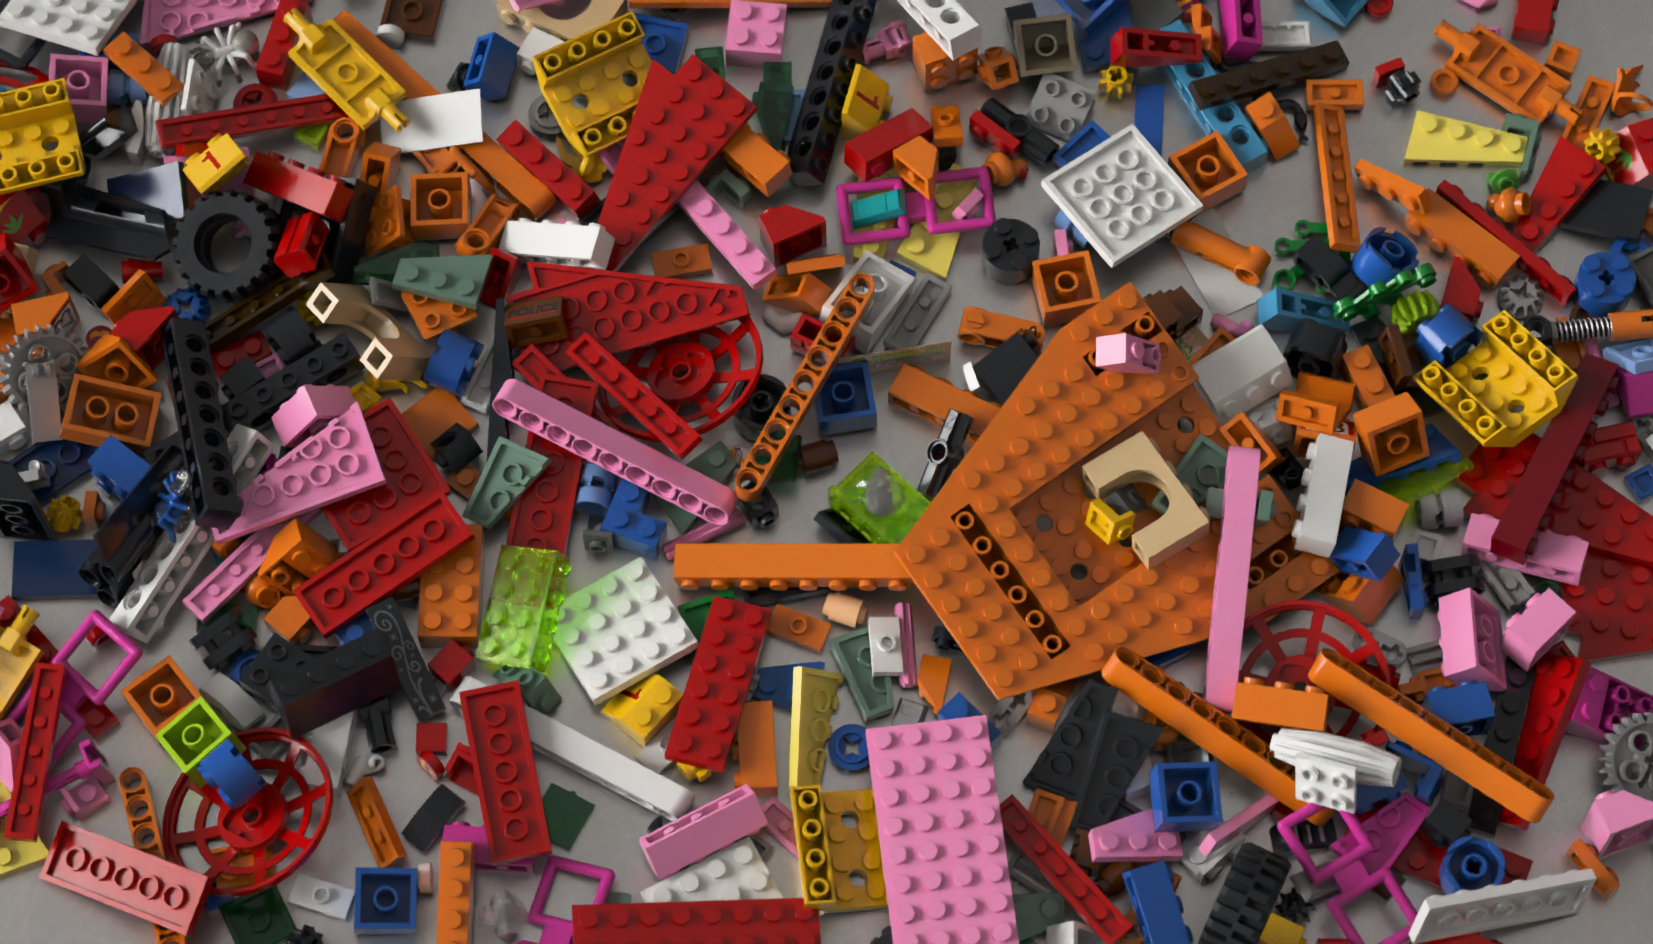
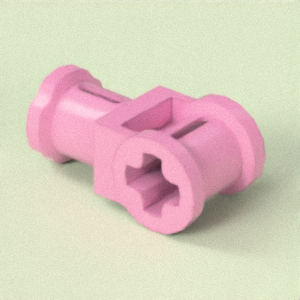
[861,20,913,65]

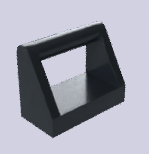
[79,106,138,161]

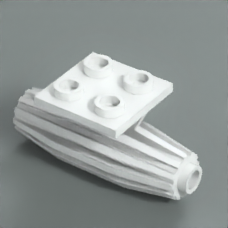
[145,42,218,158]
[1270,728,1401,814]

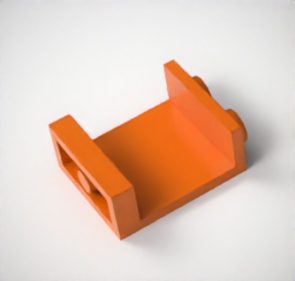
[1276,371,1356,434]

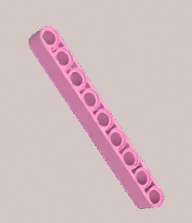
[492,379,739,526]
[1203,445,1261,714]

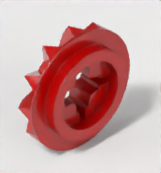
[233,83,278,108]

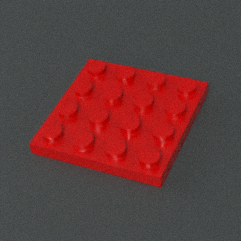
[320,398,452,552]

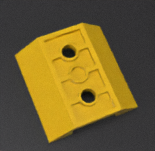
[532,11,652,158]
[0,78,85,195]
[1412,310,1578,447]
[790,785,888,913]

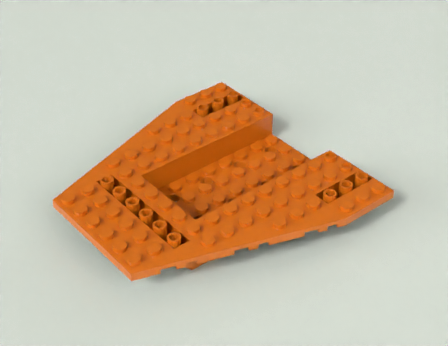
[894,281,1339,701]

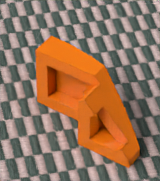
[917,654,952,715]

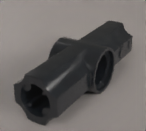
[980,97,1059,166]
[917,408,974,498]
[359,695,397,754]

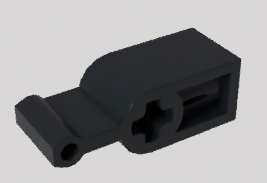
[1293,234,1368,300]
[63,253,120,313]

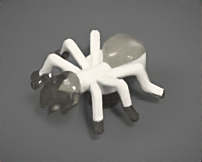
[190,22,260,87]

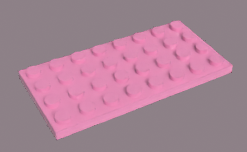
[865,715,1019,944]

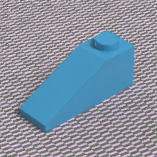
[1257,287,1350,333]

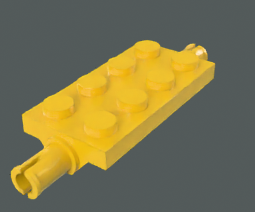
[284,8,410,133]
[0,605,45,721]

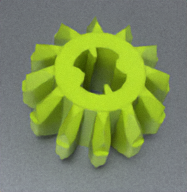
[1390,290,1440,336]

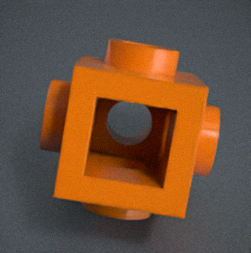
[976,46,1019,90]

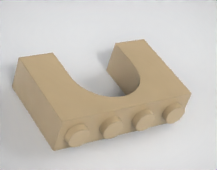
[496,0,628,41]
[306,282,431,381]
[1082,431,1211,570]

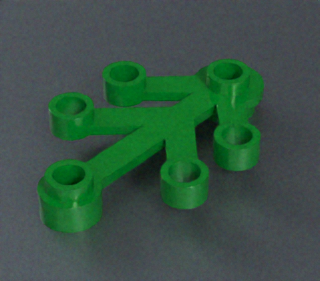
[1272,220,1352,295]
[1333,263,1437,322]

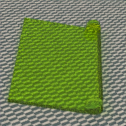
[1375,454,1474,504]

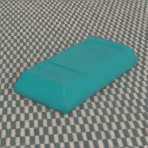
[851,188,907,229]

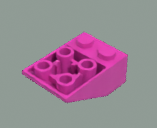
[1565,666,1653,750]

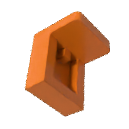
[40,261,69,296]

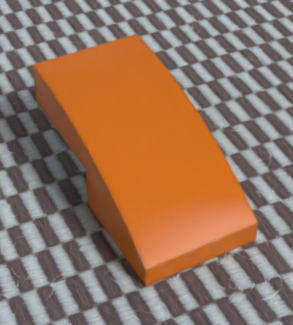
[1191,3,1222,64]

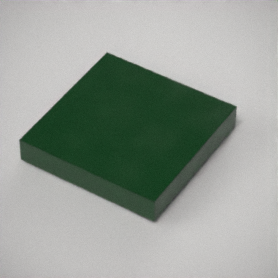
[218,885,296,944]

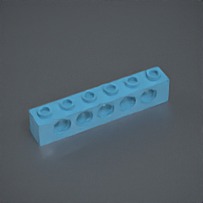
[1159,19,1269,173]

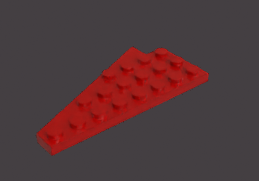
[597,54,758,271]
[506,261,751,371]
[1452,433,1653,568]
[1558,551,1653,663]

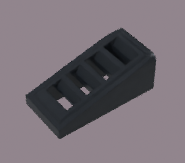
[1269,818,1337,857]

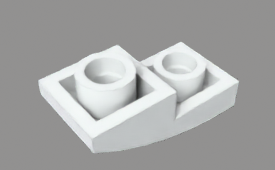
[125,100,147,167]
[199,672,265,731]

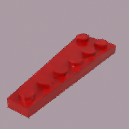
[1498,653,1591,831]

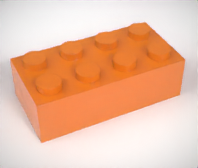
[417,525,486,649]

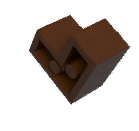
[1143,286,1203,342]

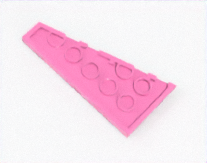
[140,0,313,49]
[211,401,387,545]

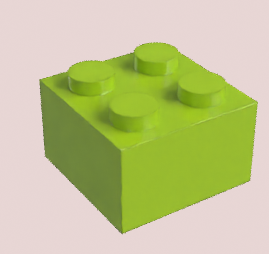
[155,696,247,789]

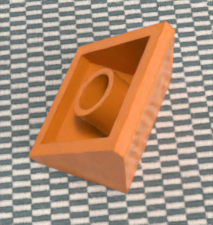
[76,333,159,389]

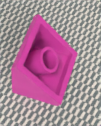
[1617,366,1653,419]

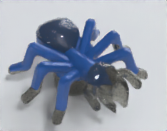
[153,466,194,543]

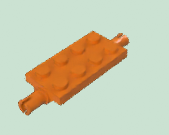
[1434,19,1585,129]

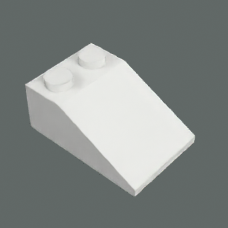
[819,250,915,354]

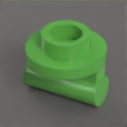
[1486,169,1520,194]

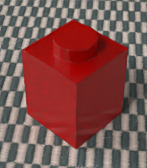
[427,639,476,693]

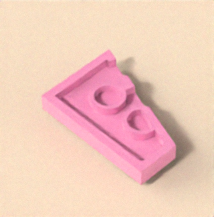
[1088,808,1183,862]

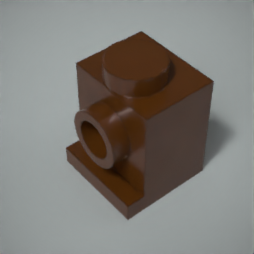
[1070,828,1100,878]

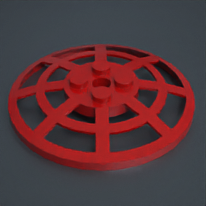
[594,316,764,442]
[1237,600,1391,745]
[162,727,334,897]

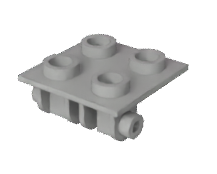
[1026,73,1097,141]

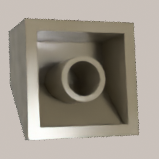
[1012,13,1078,77]

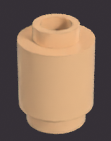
[822,591,869,628]

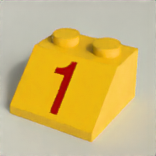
[842,64,893,140]
[183,133,252,198]
[601,673,683,748]

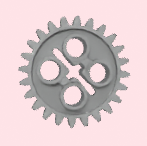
[0,323,89,415]
[1598,712,1653,802]

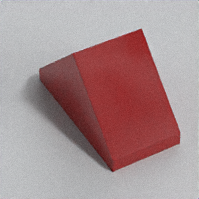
[480,246,522,307]

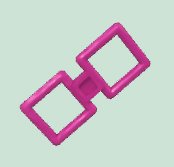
[836,167,996,245]
[4,610,143,769]
[1277,803,1418,944]
[518,855,615,944]

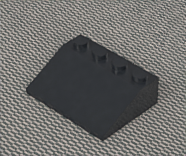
[272,175,378,290]

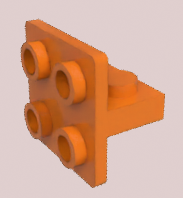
[365,185,415,258]
[401,292,477,341]

